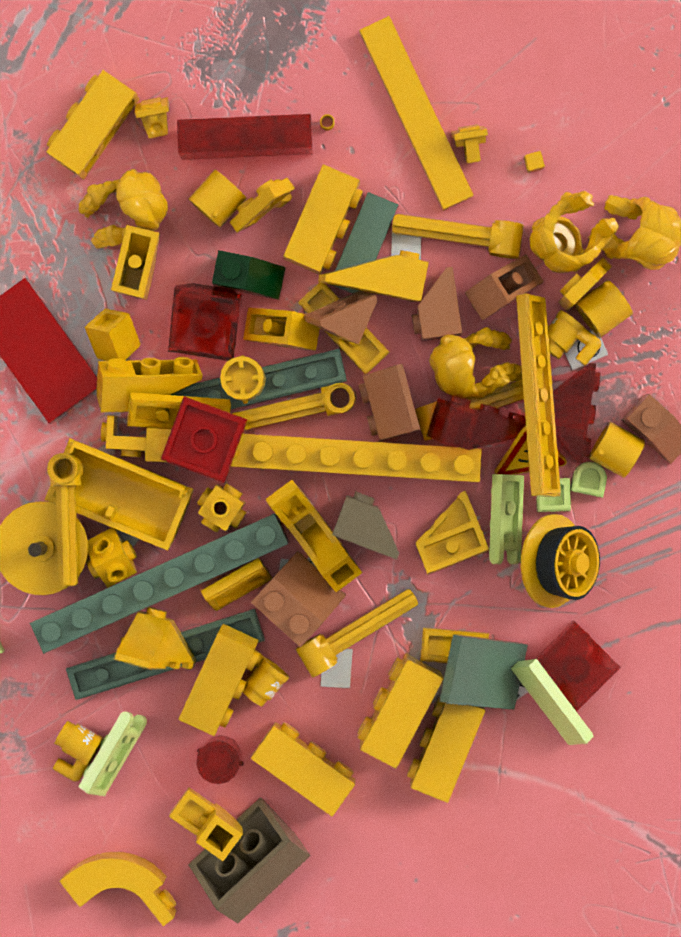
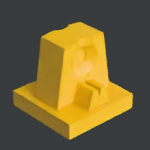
[135,97,169,138]
[451,124,488,163]

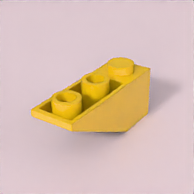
[96,357,203,413]

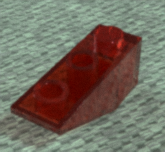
[426,395,526,450]

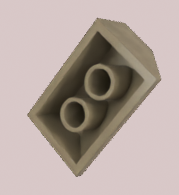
[332,491,399,559]
[188,797,311,923]

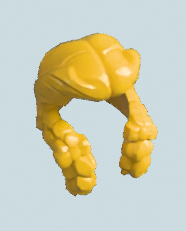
[79,169,168,249]
[529,191,619,273]
[588,195,681,270]
[429,327,522,399]

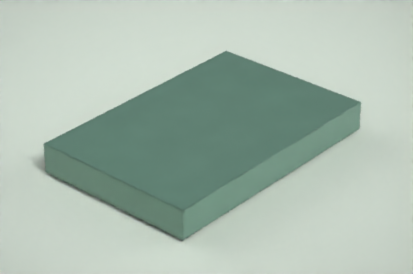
[440,634,528,710]

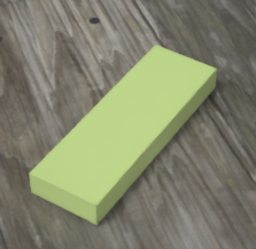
[511,659,594,745]

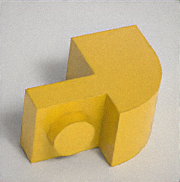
[169,787,243,861]

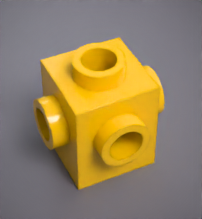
[197,483,247,533]
[86,528,137,588]

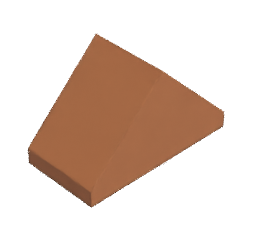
[304,291,377,345]

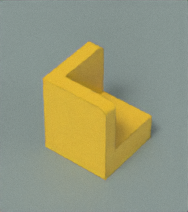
[84,308,140,361]

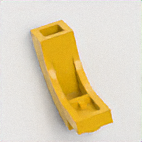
[265,480,363,592]
[59,852,177,926]

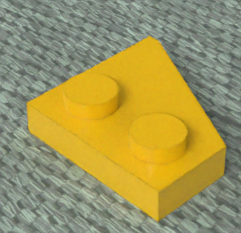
[558,257,612,311]
[415,491,489,575]

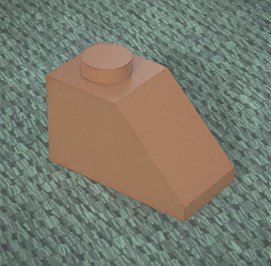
[464,254,544,320]
[412,267,462,341]
[621,394,681,464]

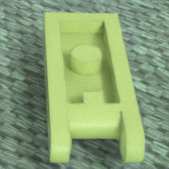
[489,474,524,564]
[78,711,147,796]

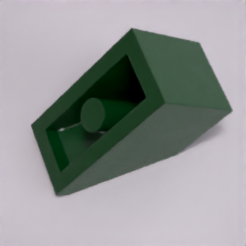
[212,250,286,300]

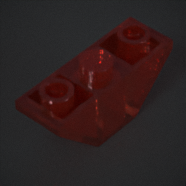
[553,363,600,463]

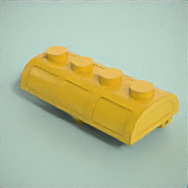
[44,438,194,551]

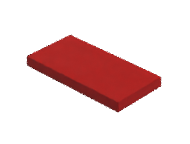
[0,278,97,424]

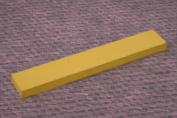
[359,16,474,211]
[516,294,561,497]

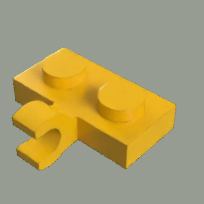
[230,178,295,233]

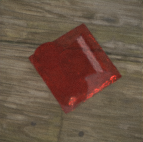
[168,283,242,361]
[535,620,621,712]

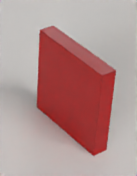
[160,396,248,483]

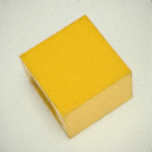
[524,151,545,173]

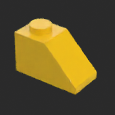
[111,225,160,300]
[243,307,320,351]

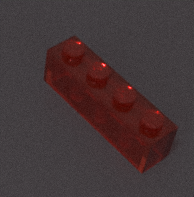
[177,114,313,160]

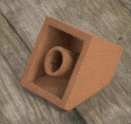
[358,363,420,441]
[251,551,346,648]

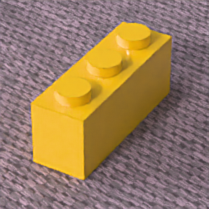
[46,70,139,180]
[283,164,363,275]
[178,624,260,736]
[407,697,486,803]
[251,722,356,817]

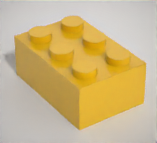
[357,653,444,769]

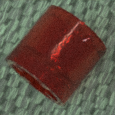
[196,735,244,784]

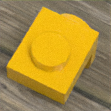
[101,415,146,457]

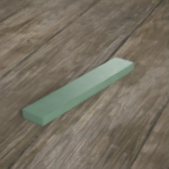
[171,349,347,410]
[66,609,265,700]

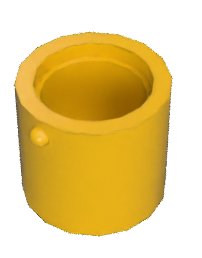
[188,169,247,228]
[575,280,633,338]
[220,355,266,404]
[589,421,645,478]

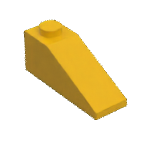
[318,250,429,302]

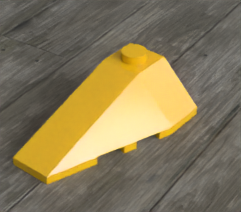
[114,607,196,669]

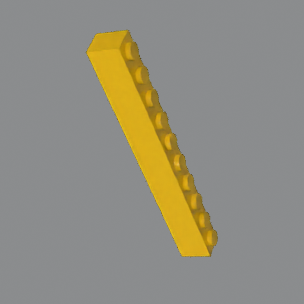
[145,428,482,482]

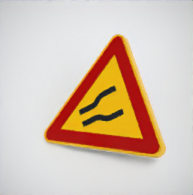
[494,426,567,475]

